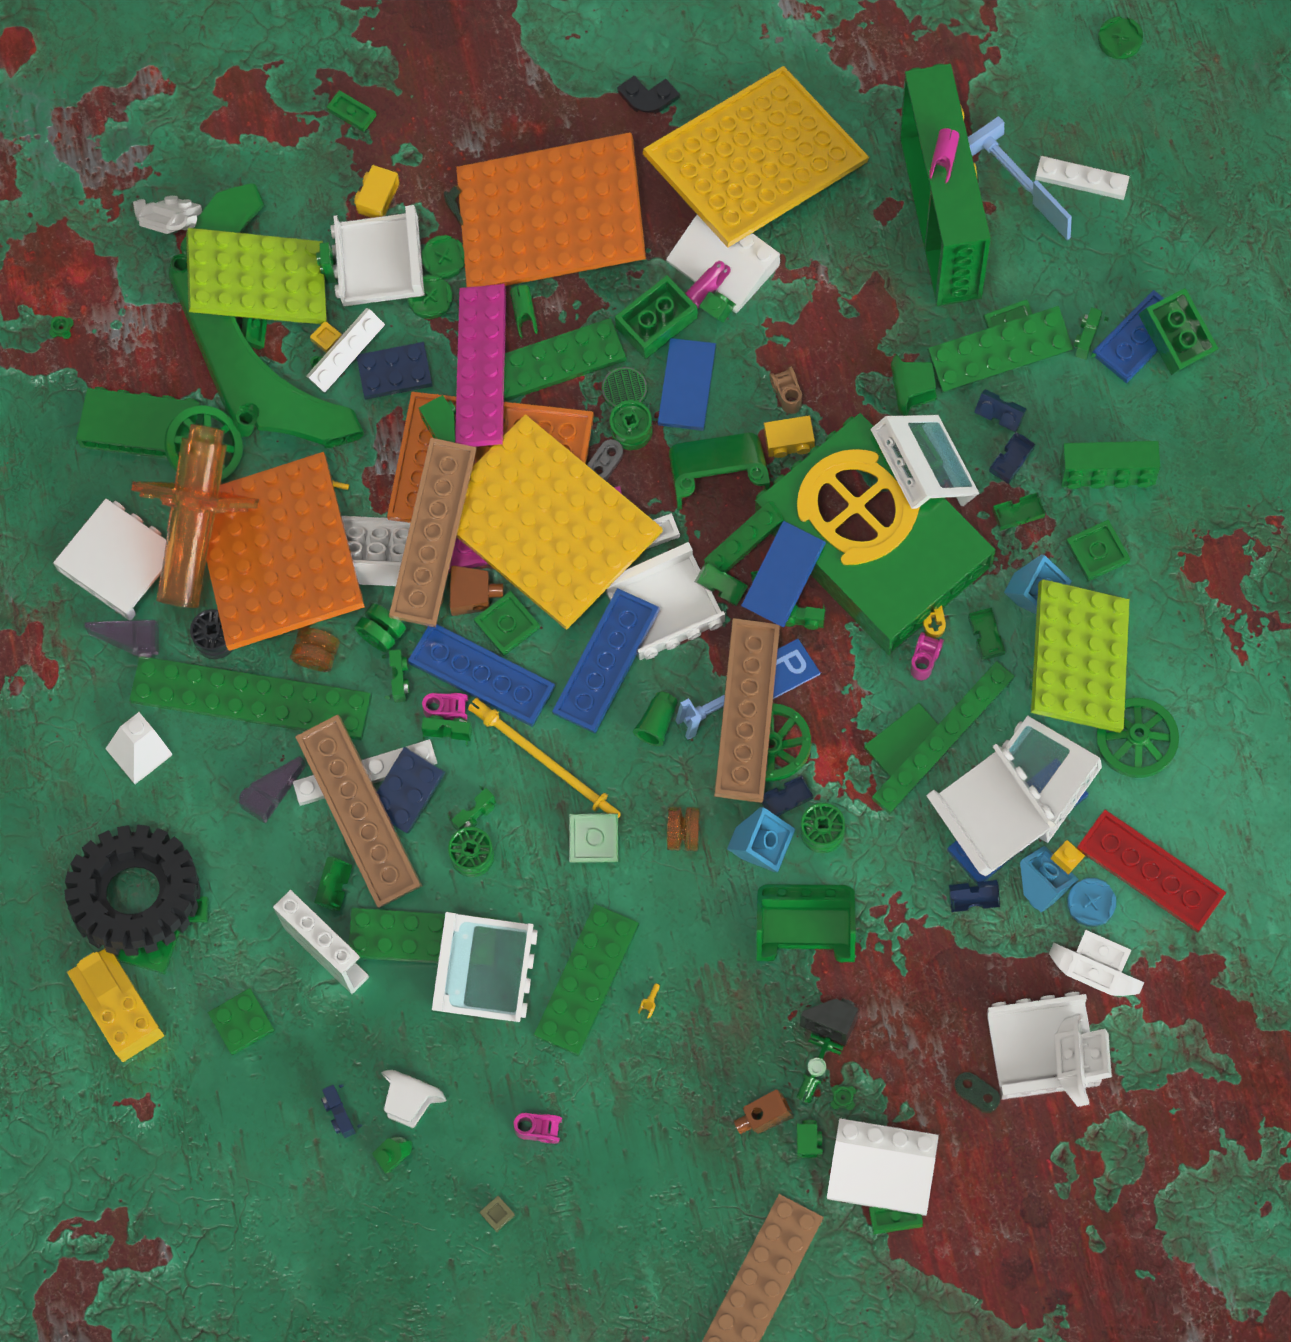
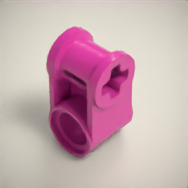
[910,632,944,681]
[422,693,468,721]
[514,1113,562,1144]

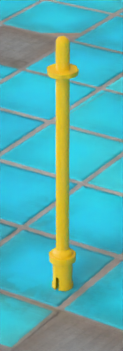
[468,698,620,818]

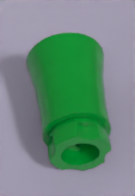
[633,691,678,747]

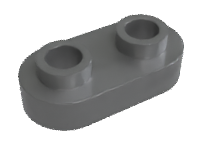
[587,440,623,481]

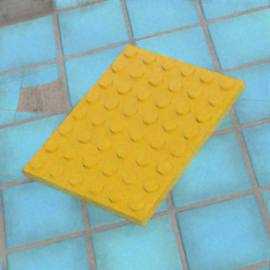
[643,66,869,248]
[457,414,663,630]

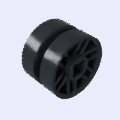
[190,609,234,659]

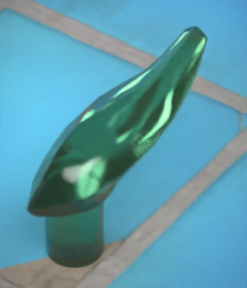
[444,185,464,226]

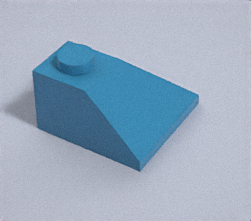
[1004,555,1072,614]
[727,807,795,872]
[1020,846,1079,913]

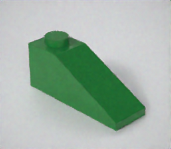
[419,395,456,443]

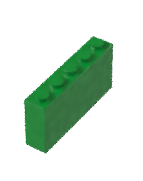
[76,387,203,462]

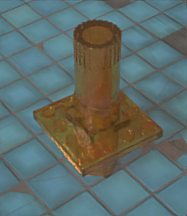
[131,424,259,608]

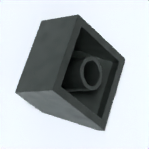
[800,998,858,1046]

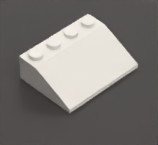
[666,215,780,314]
[342,516,410,586]
[827,1118,939,1216]

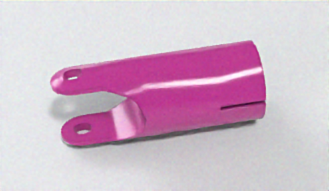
[929,128,960,183]
[685,261,731,309]

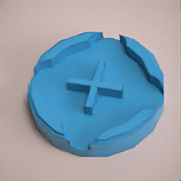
[1067,878,1116,927]

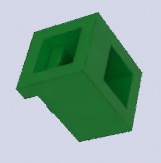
[699,291,736,323]
[797,1120,822,1158]

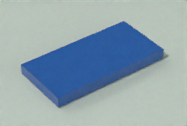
[1092,290,1164,384]
[658,338,716,431]
[741,521,826,627]

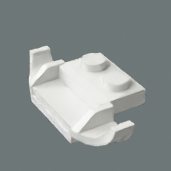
[133,196,202,234]
[1049,930,1144,996]
[1055,1014,1112,1107]

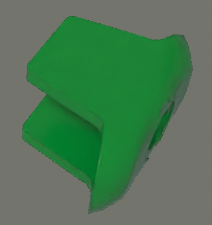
[891,354,937,416]

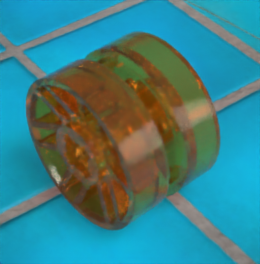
[290,627,340,672]
[667,806,700,851]

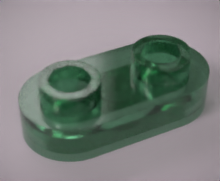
[954,1072,1000,1113]

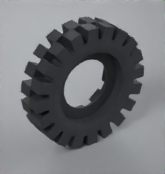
[64,825,201,956]

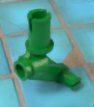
[796,1033,844,1103]

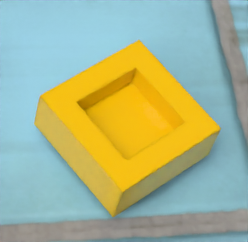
[310,322,342,353]
[1050,840,1085,875]

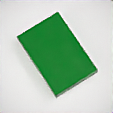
[864,703,938,778]

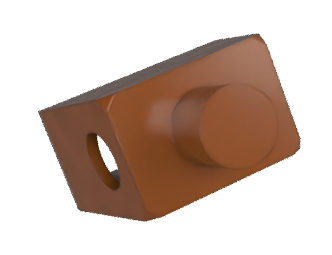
[450,566,504,616]
[734,1089,794,1134]

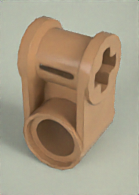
[769,367,802,414]

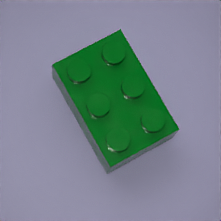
[615,275,698,360]
[1138,288,1219,375]

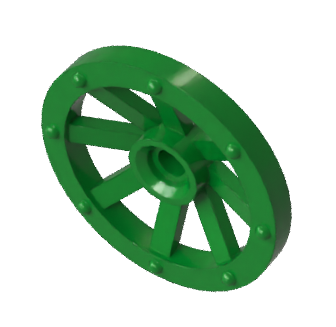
[164,405,243,485]
[1096,698,1179,778]
[765,704,811,781]

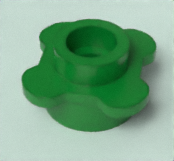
[49,316,74,339]
[831,1085,856,1111]

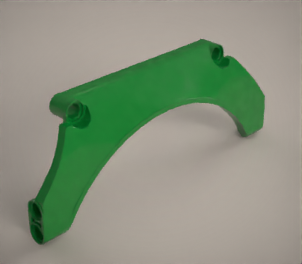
[168,184,364,448]

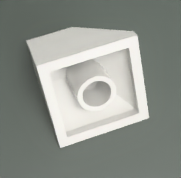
[106,712,172,784]

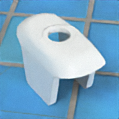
[381,1070,446,1128]

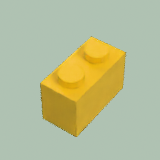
[354,165,400,218]
[764,416,815,458]

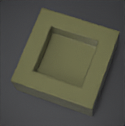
[479,1196,515,1232]

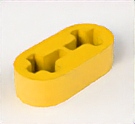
[922,605,946,638]

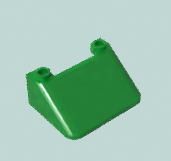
[669,433,770,510]
[757,884,856,963]

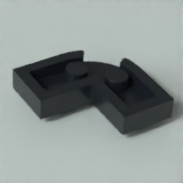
[617,75,680,114]

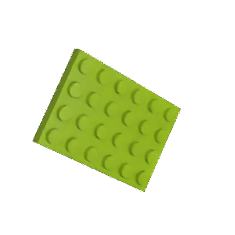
[186,228,326,324]
[1031,579,1130,733]

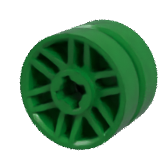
[610,400,653,450]
[354,603,406,653]
[801,803,845,853]
[448,827,494,877]

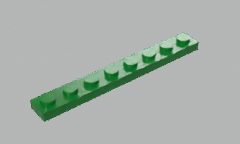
[872,661,1015,815]

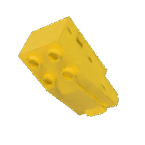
[67,949,165,1062]

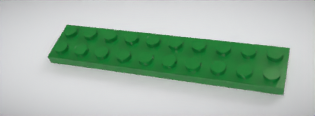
[129,656,371,740]

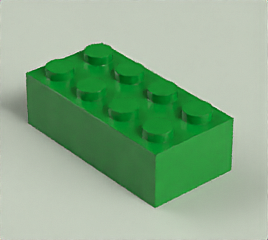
[1060,441,1160,489]

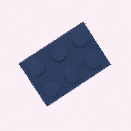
[357,342,433,400]
[377,747,446,833]

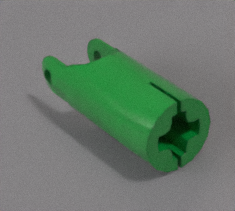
[510,285,538,338]

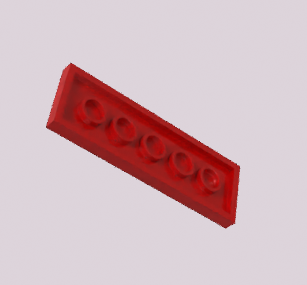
[1077,809,1226,933]

